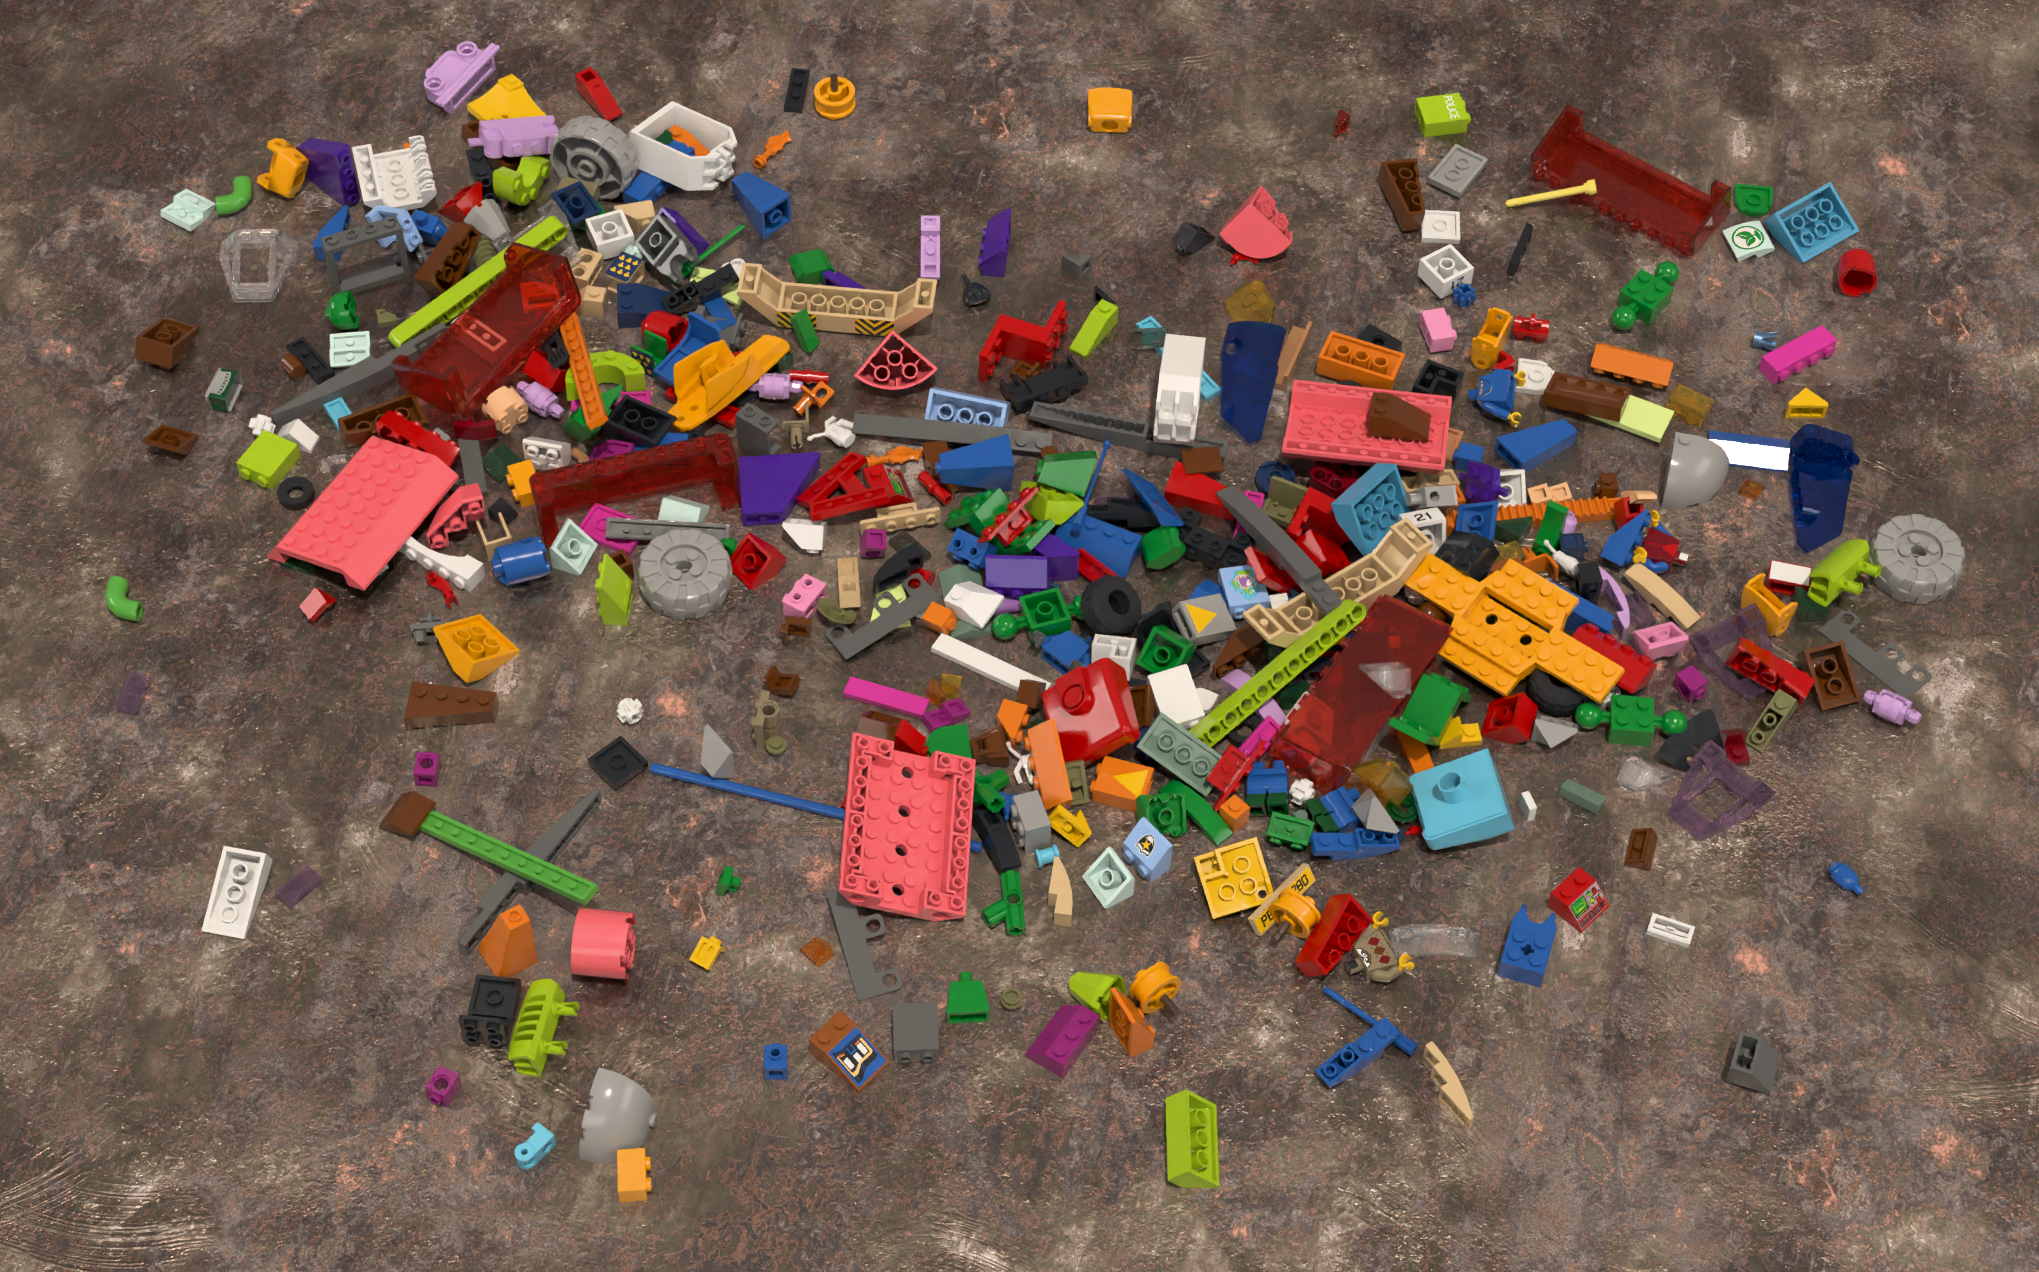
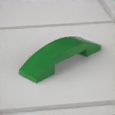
[1158,779,1233,847]

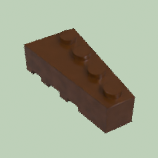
[1377,158,1425,231]
[413,222,482,298]
[337,392,429,447]
[404,682,499,731]

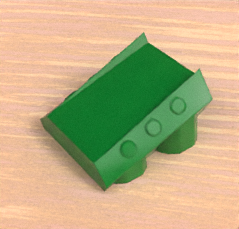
[788,249,835,285]
[1141,526,1186,570]
[1135,792,1187,837]

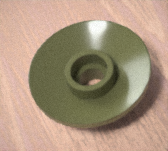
[817,597,856,624]

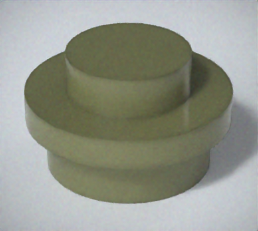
[766,736,787,756]
[1001,988,1023,1010]

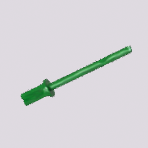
[668,224,746,285]

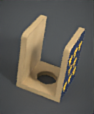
[605,251,645,295]
[475,512,512,562]

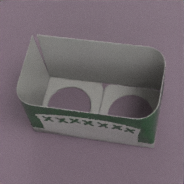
[205,368,243,412]

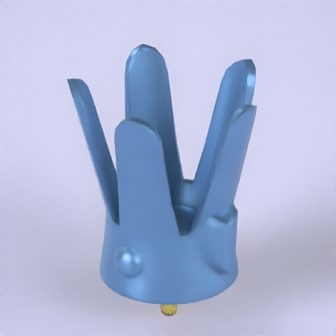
[1748,331,1778,351]

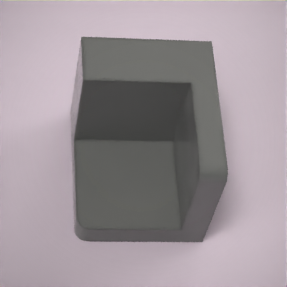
[1062,252,1092,280]

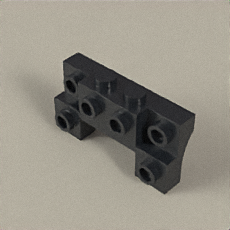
[1000,354,1089,410]
[1176,506,1256,570]

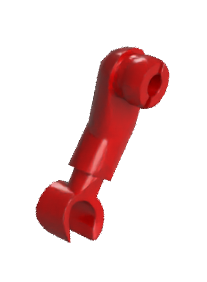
[426,571,459,609]

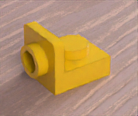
[689,936,726,971]

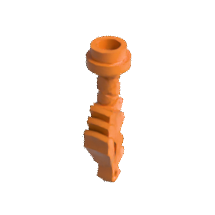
[753,130,792,169]
[865,446,923,467]

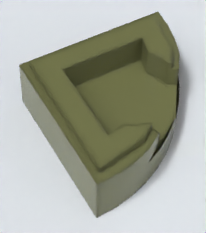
[375,309,399,328]

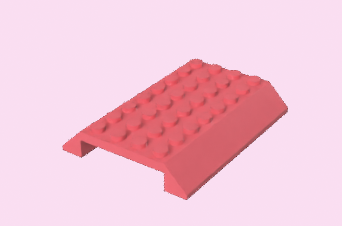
[1282,380,1452,474]
[267,436,459,591]

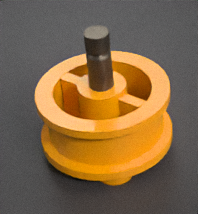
[814,74,855,120]
[1268,887,1321,943]
[1129,961,1182,1017]

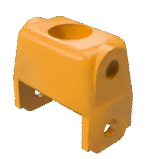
[1088,88,1132,133]
[257,138,309,198]
[1471,307,1513,370]
[1741,573,1798,637]

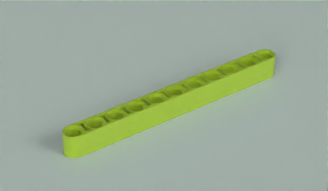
[388,216,568,348]
[1189,599,1367,747]

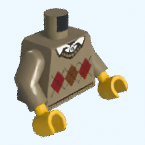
[1345,911,1414,982]

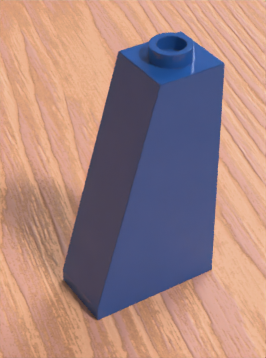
[1494,419,1577,473]
[1548,579,1614,634]

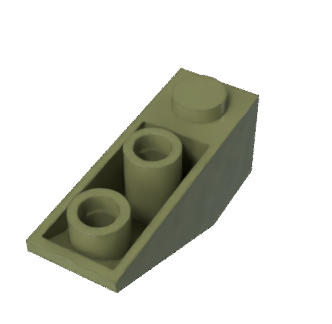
[1745,689,1799,753]

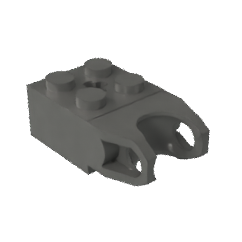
[635,214,700,285]

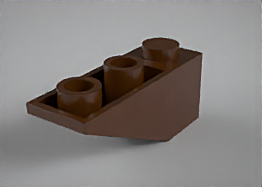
[923,440,958,500]
[1212,624,1265,681]

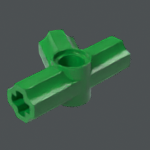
[973,768,1010,813]
[981,870,1026,937]

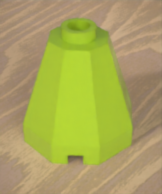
[1069,971,1126,1021]

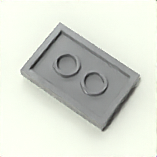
[1427,144,1488,198]

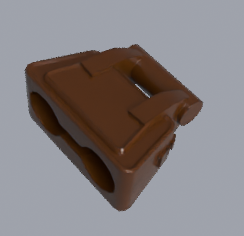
[970,724,1009,767]

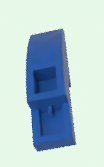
[1309,828,1400,861]
[1315,1017,1401,1088]

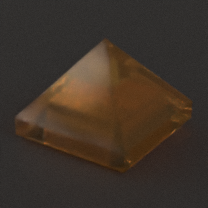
[1738,478,1765,501]

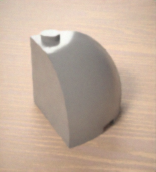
[1661,432,1730,509]
[579,1067,658,1164]

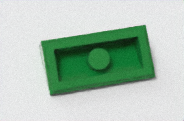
[789,308,820,353]

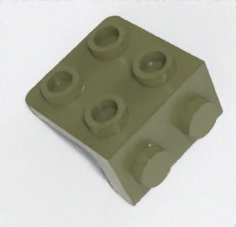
[1261,476,1308,528]

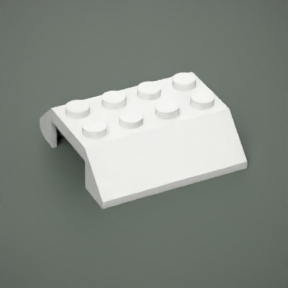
[352,135,437,210]

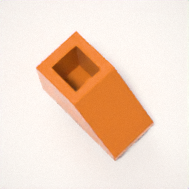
[997,699,1030,750]

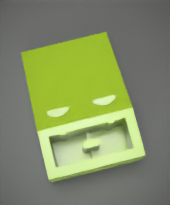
[595,554,634,626]

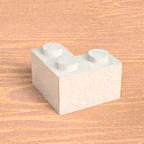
[1091,634,1137,681]

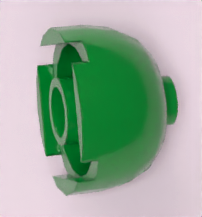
[325,290,359,330]

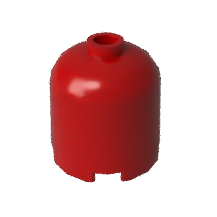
[1838,248,1878,297]
[641,310,689,353]

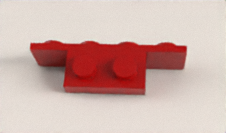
[977,486,1039,547]
[1205,739,1266,812]

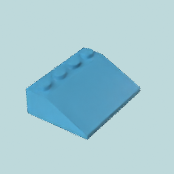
[1763,182,1860,264]
[1331,463,1412,556]

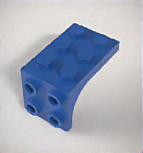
[653,311,722,387]

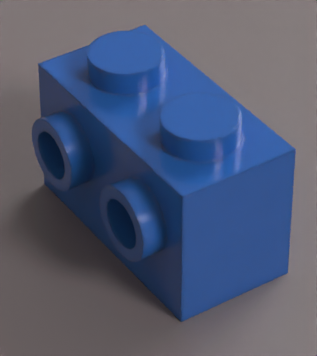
[946,528,998,570]

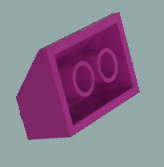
[1025,1005,1100,1078]

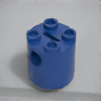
[491,536,551,587]

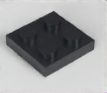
[588,736,648,790]

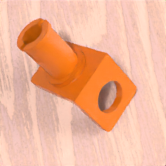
[792,381,835,416]
[1519,546,1559,582]

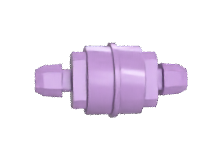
[747,373,803,400]
[516,381,565,418]
[1863,689,1922,725]

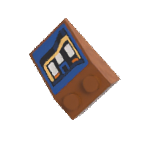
[808,1010,890,1093]

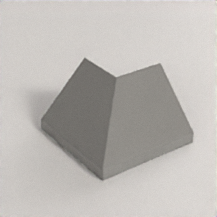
[1531,714,1578,748]
[700,724,735,779]
[1351,788,1399,833]

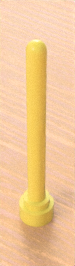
[1505,179,1597,207]

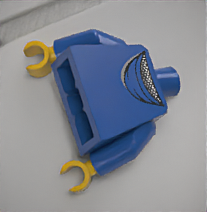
[1468,368,1526,428]

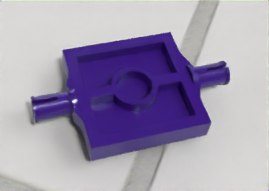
[1458,460,1509,503]

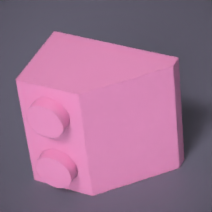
[1633,622,1689,661]

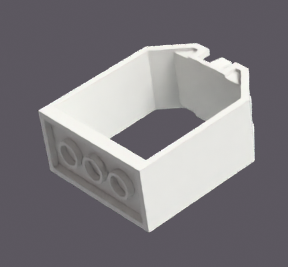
[629,101,737,191]
[1153,334,1206,446]

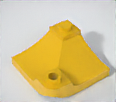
[467,74,547,121]
[1194,837,1273,920]

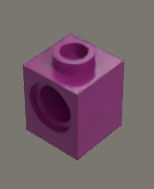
[860,529,887,558]
[1673,665,1708,703]
[413,752,441,787]
[425,1066,462,1107]

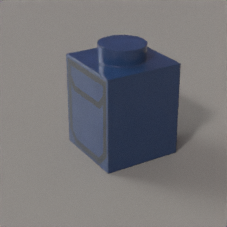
[1557,533,1588,562]

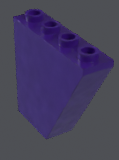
[296,138,360,206]
[739,452,820,526]

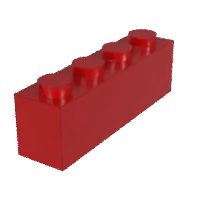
[376,410,460,468]
[1725,637,1815,707]
[1294,893,1374,977]

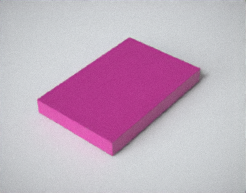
[579,502,641,557]

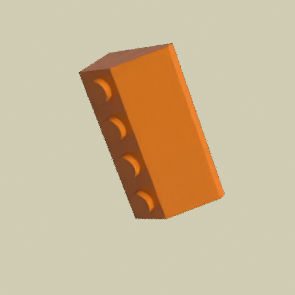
[1316,331,1405,390]
[1590,342,1675,388]
[1024,718,1073,816]

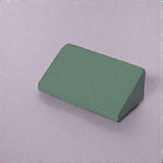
[1558,779,1607,815]

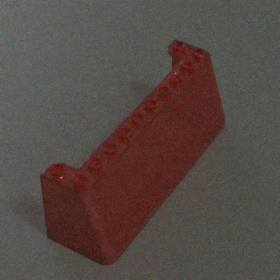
[1531,104,1731,256]
[391,242,581,421]
[529,433,742,550]
[1268,594,1454,794]

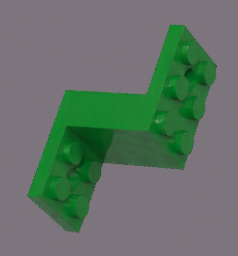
[943,488,1056,555]
[1388,672,1473,746]

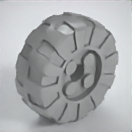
[550,115,639,200]
[1869,514,1965,605]
[637,528,733,620]

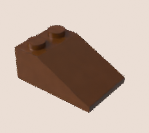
[135,316,199,369]
[1368,392,1431,442]
[1796,640,1861,711]

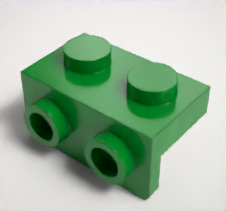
[1266,811,1315,850]

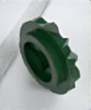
[1386,793,1419,824]

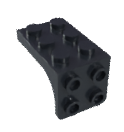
[1136,601,1211,678]
[458,974,522,1046]

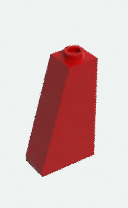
[1164,461,1235,521]

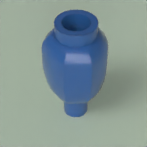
[1828,861,1865,896]

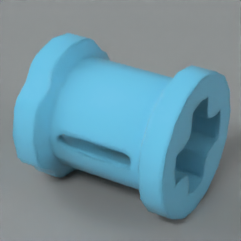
[1034,844,1060,868]

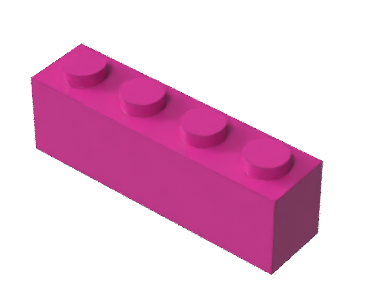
[1759,325,1837,384]

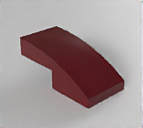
[453,417,498,440]

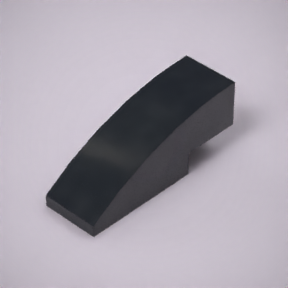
[873,542,924,594]

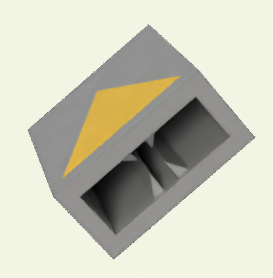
[1172,593,1237,645]

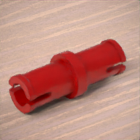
[789,369,829,385]
[917,470,953,505]

